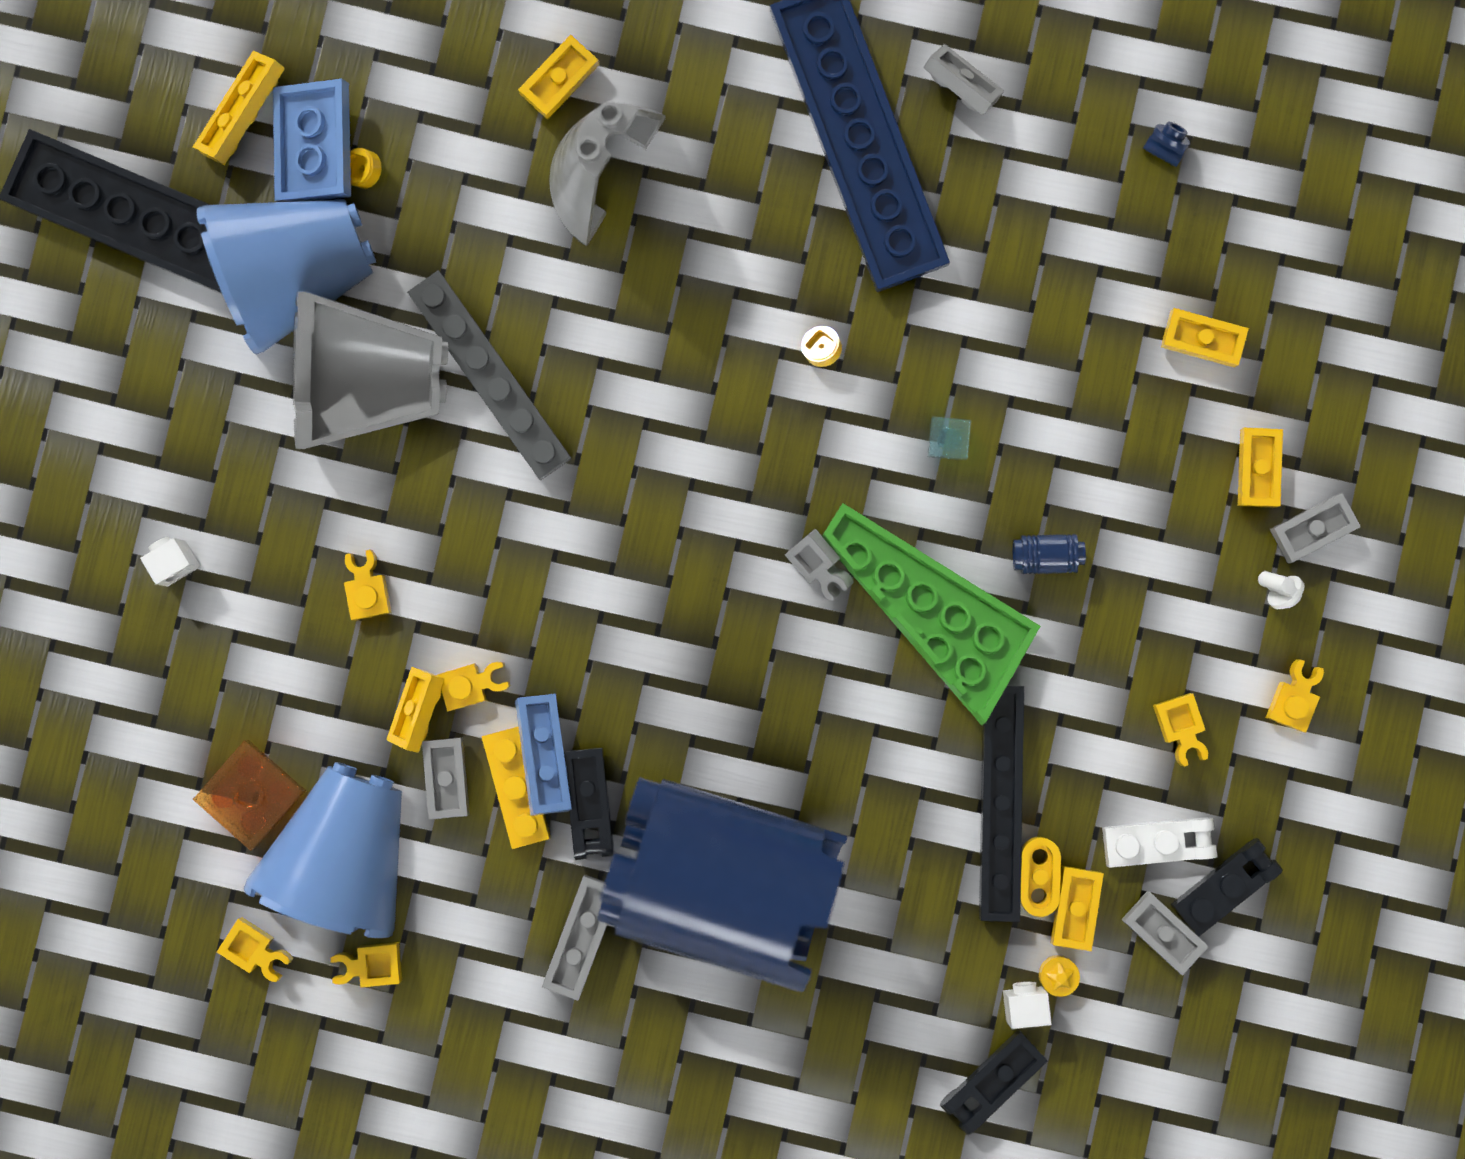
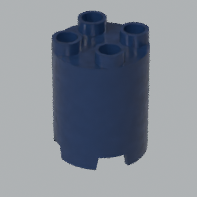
[597,777,848,993]

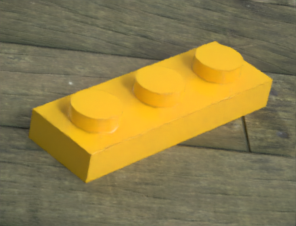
[193,51,285,165]
[482,726,551,849]

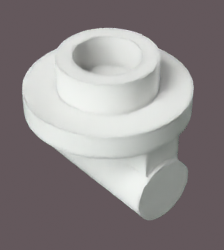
[1258,571,1304,609]

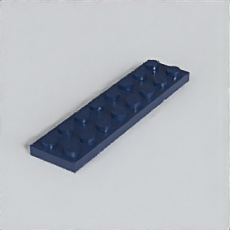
[770,0,950,292]

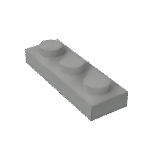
[542,875,607,1001]

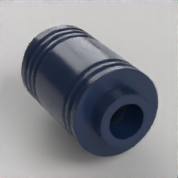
[1012,534,1086,574]

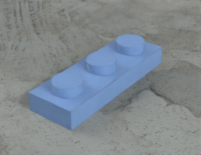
[515,694,572,816]

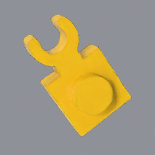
[344,549,392,620]
[1265,659,1324,733]
[437,662,511,712]
[1153,693,1208,767]
[217,917,293,982]
[330,942,402,988]

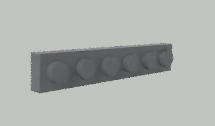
[407,270,572,481]

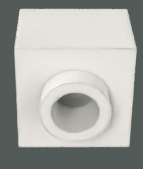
[140,537,201,587]
[1003,982,1051,1029]

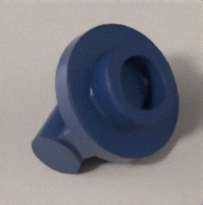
[1143,121,1190,167]

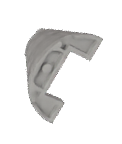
[550,101,665,247]
[293,291,448,449]

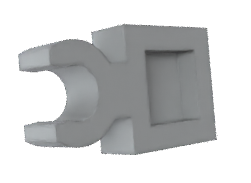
[785,529,854,601]

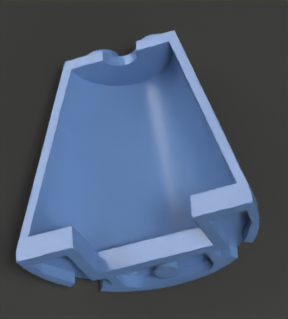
[197,199,376,355]
[244,762,402,938]

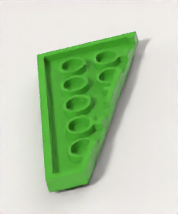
[822,503,1041,725]

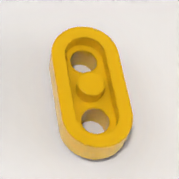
[1020,837,1061,917]

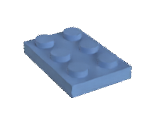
[273,78,351,202]

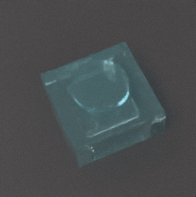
[928,417,971,460]

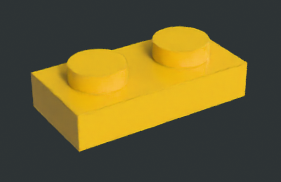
[518,34,600,120]
[1161,308,1249,368]
[1238,427,1283,508]
[386,667,444,753]
[1050,866,1104,952]

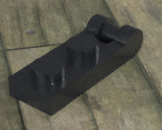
[564,747,614,860]
[1170,838,1283,937]
[940,1029,1048,1135]

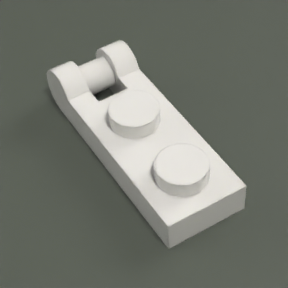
[1102,817,1217,868]

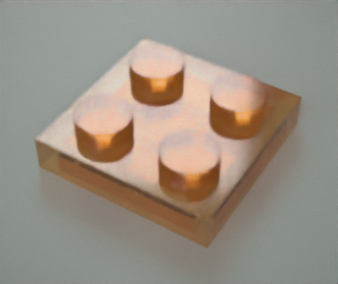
[193,740,306,851]

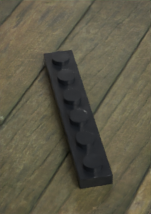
[979,686,1024,922]

